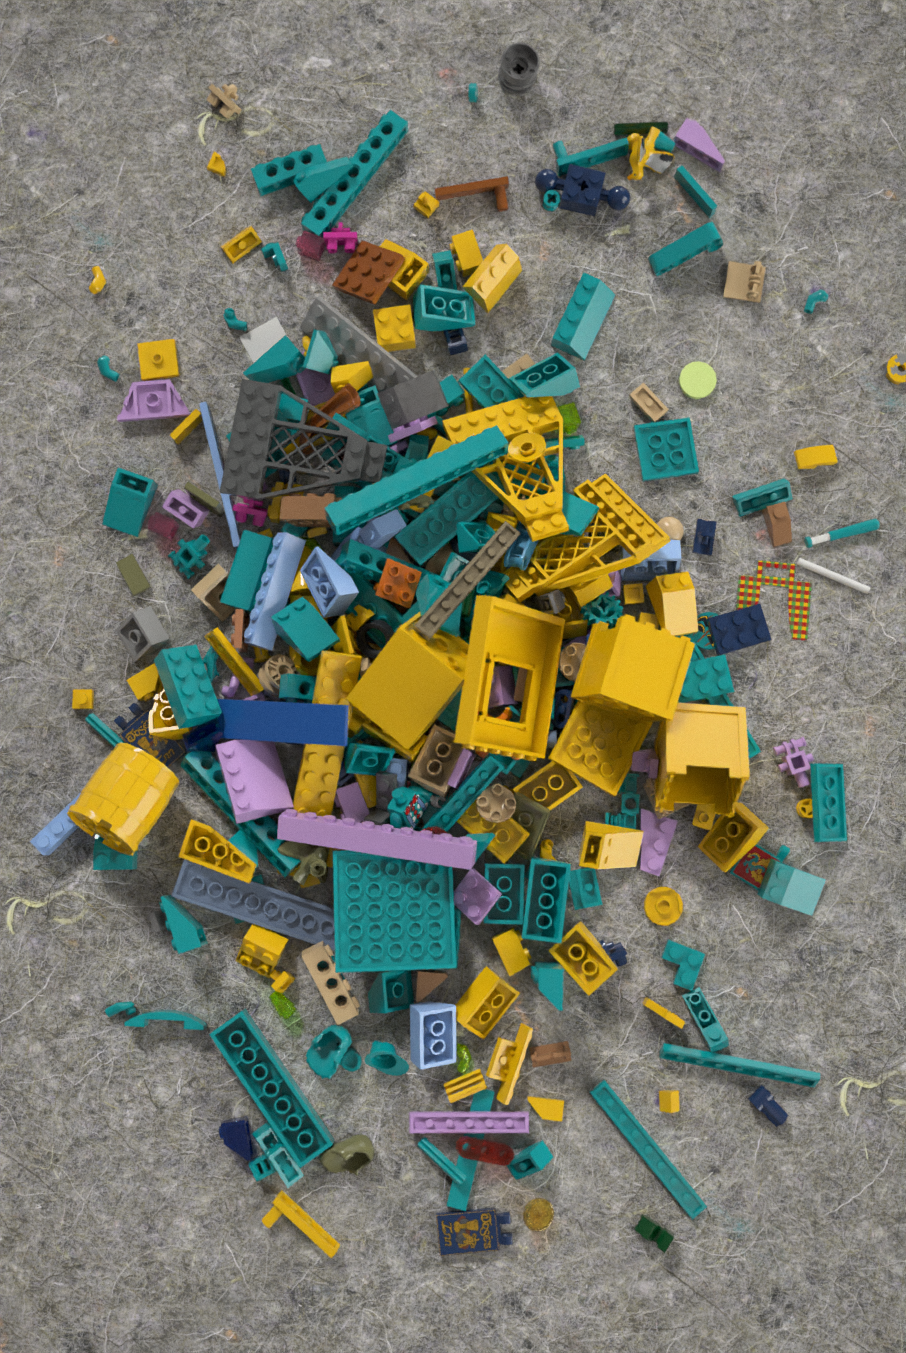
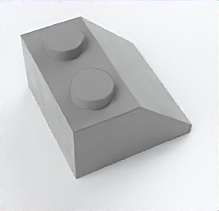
[116,607,170,662]

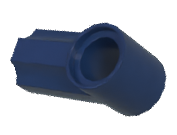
[748,1085,789,1127]

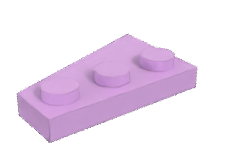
[640,808,678,876]

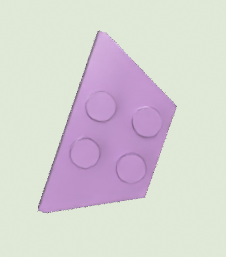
[117,379,190,422]

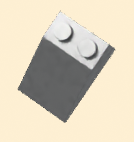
[377,370,449,429]

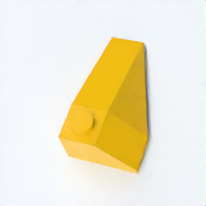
[149,679,193,740]
[178,819,257,883]

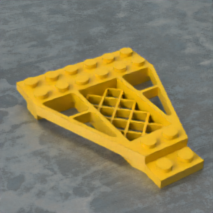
[442,396,569,542]
[502,473,671,603]

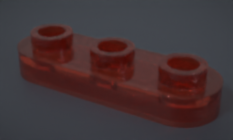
[456,1136,514,1166]

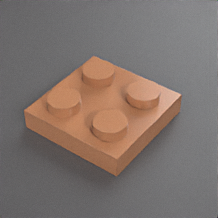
[231,609,250,653]

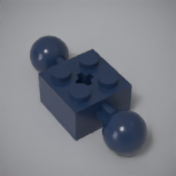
[535,164,631,217]

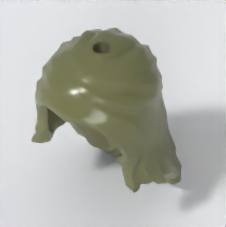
[319,1134,375,1176]

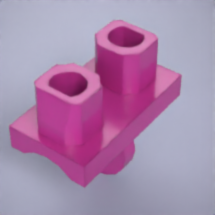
[323,222,358,253]
[233,499,268,527]

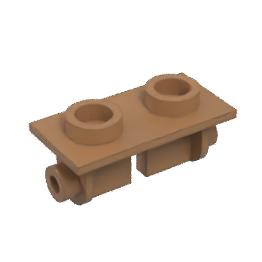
[529,1041,572,1068]

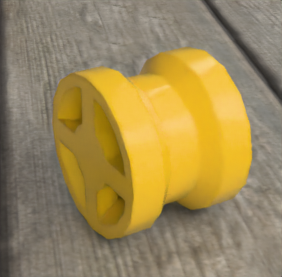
[796,799,813,818]

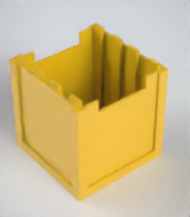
[571,614,695,723]
[654,703,750,818]

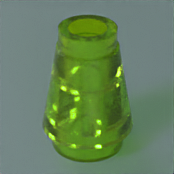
[269,991,297,1020]

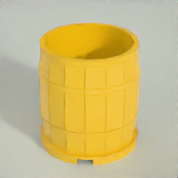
[67,742,179,856]

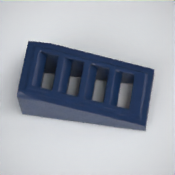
[443,328,468,356]

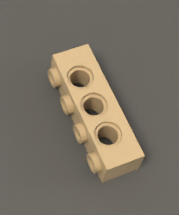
[301,941,360,1025]

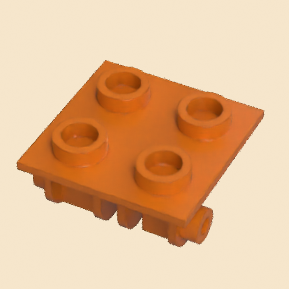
[373,558,422,609]

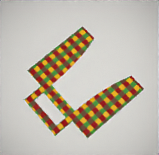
[736,560,812,641]

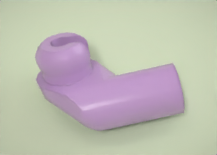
[222,673,240,698]

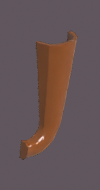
[299,383,361,455]

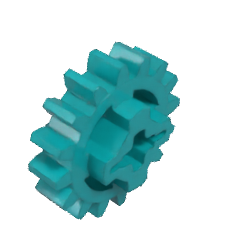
[580,592,623,629]

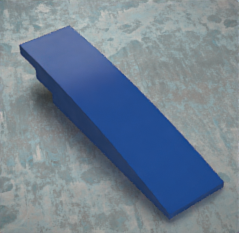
[215,699,349,746]

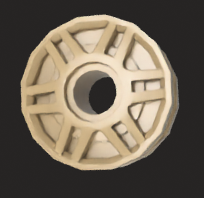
[258,654,301,698]

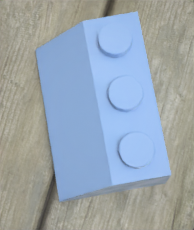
[620,539,682,581]
[410,1001,456,1070]

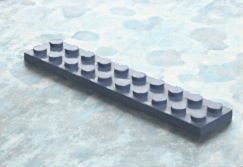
[171,859,335,951]

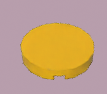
[644,887,683,926]

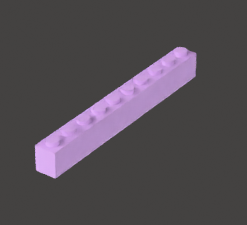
[277,809,477,870]

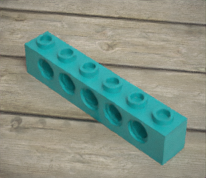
[338,539,440,599]

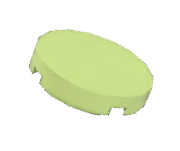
[678,361,717,399]

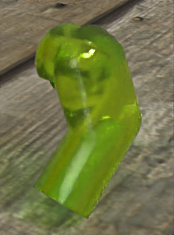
[456,1043,471,1074]

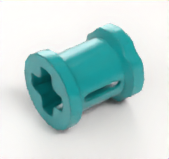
[543,190,560,211]

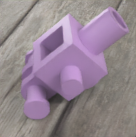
[773,737,814,788]

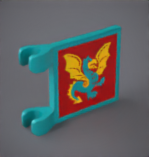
[729,844,790,891]

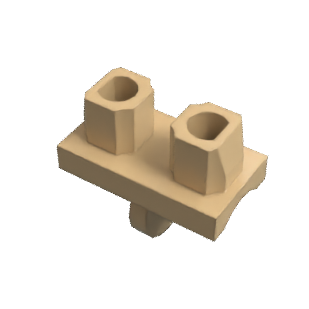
[207,84,242,119]

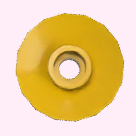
[508,433,546,462]

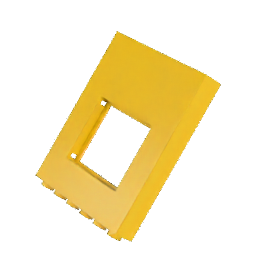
[454,596,565,761]

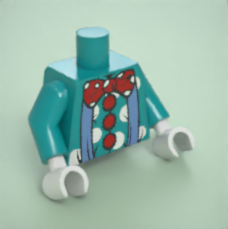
[387,786,446,829]

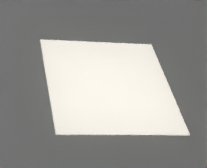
[239,317,288,363]

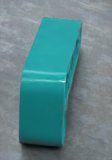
[648,222,724,276]

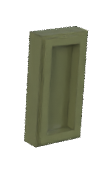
[116,554,151,596]

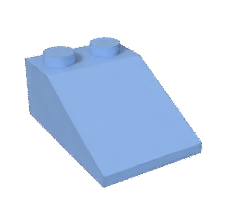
[300,547,359,618]

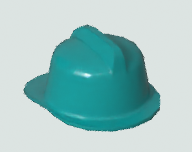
[365,1040,409,1076]

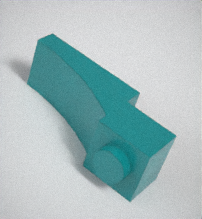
[252,1122,304,1188]

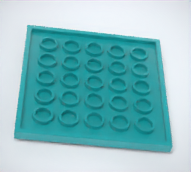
[333,850,456,973]

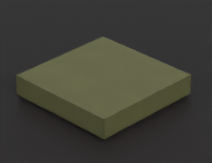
[184,482,225,517]

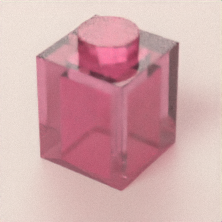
[295,230,326,262]
[148,512,180,542]

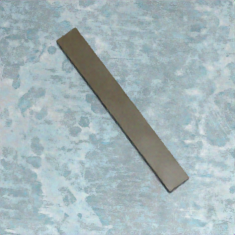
[412,521,521,641]

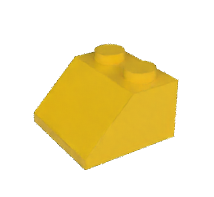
[492,927,531,976]

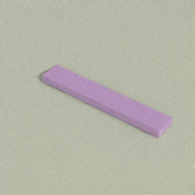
[409,1111,529,1133]

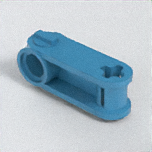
[504,522,538,571]

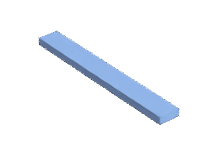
[199,401,241,550]

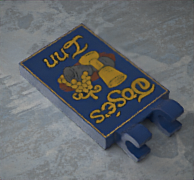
[114,703,187,768]
[436,1207,513,1256]

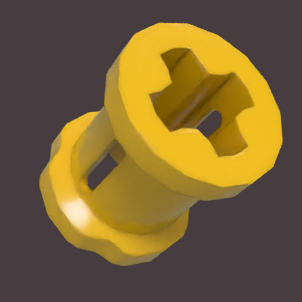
[251,645,271,663]

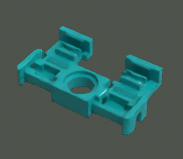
[605,773,640,829]

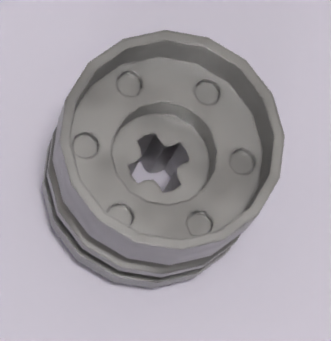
[498,42,540,95]

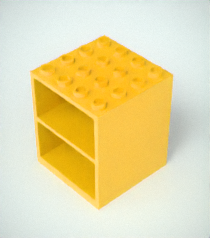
[346,612,469,750]

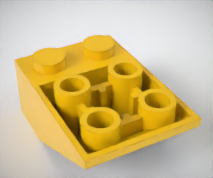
[380,239,429,301]
[579,821,644,869]

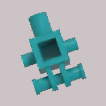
[168,534,210,580]

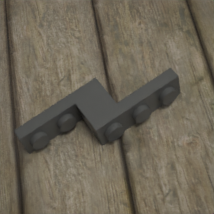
[364,770,397,826]

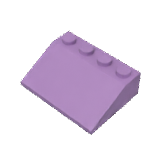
[216,740,294,824]

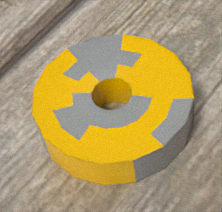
[885,354,906,385]

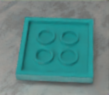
[633,417,699,482]

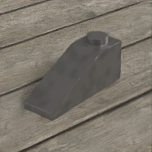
[533,590,566,614]

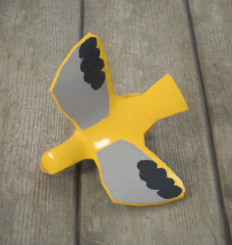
[627,126,674,180]

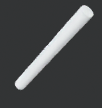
[796,558,870,594]

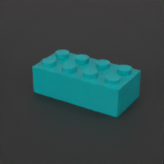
[154,644,222,729]

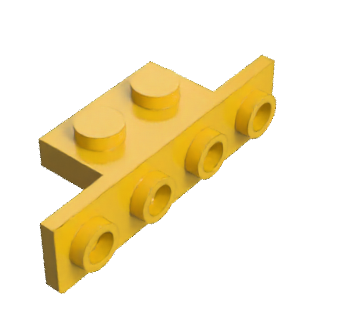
[486,1023,533,1105]

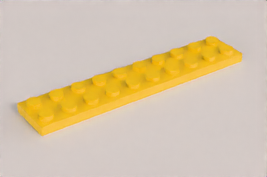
[293,651,362,817]

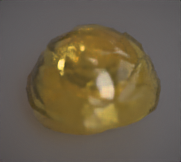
[523,1198,554,1232]

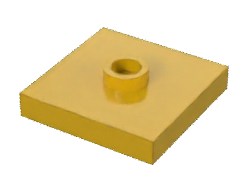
[137,339,180,381]

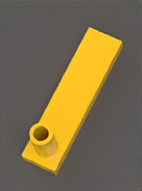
[262,1190,340,1258]

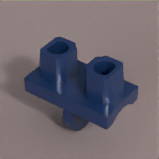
[692,519,717,556]
[599,939,627,967]

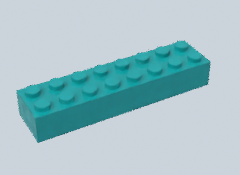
[209,1008,335,1168]

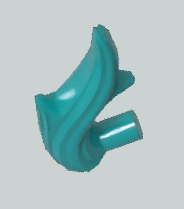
[203,646,220,683]

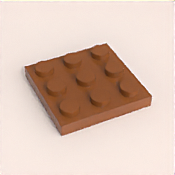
[332,240,405,305]

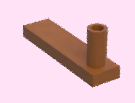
[434,176,509,212]

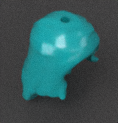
[306,1025,352,1079]

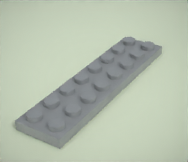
[299,296,418,392]

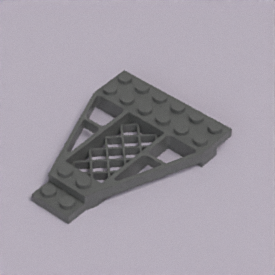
[220,379,387,501]

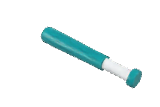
[804,519,880,548]

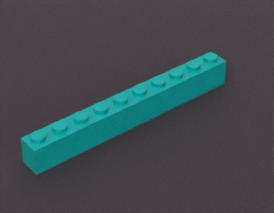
[324,425,509,536]

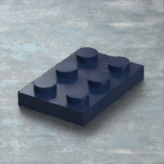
[706,604,772,656]

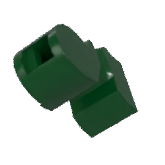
[634,1214,674,1253]

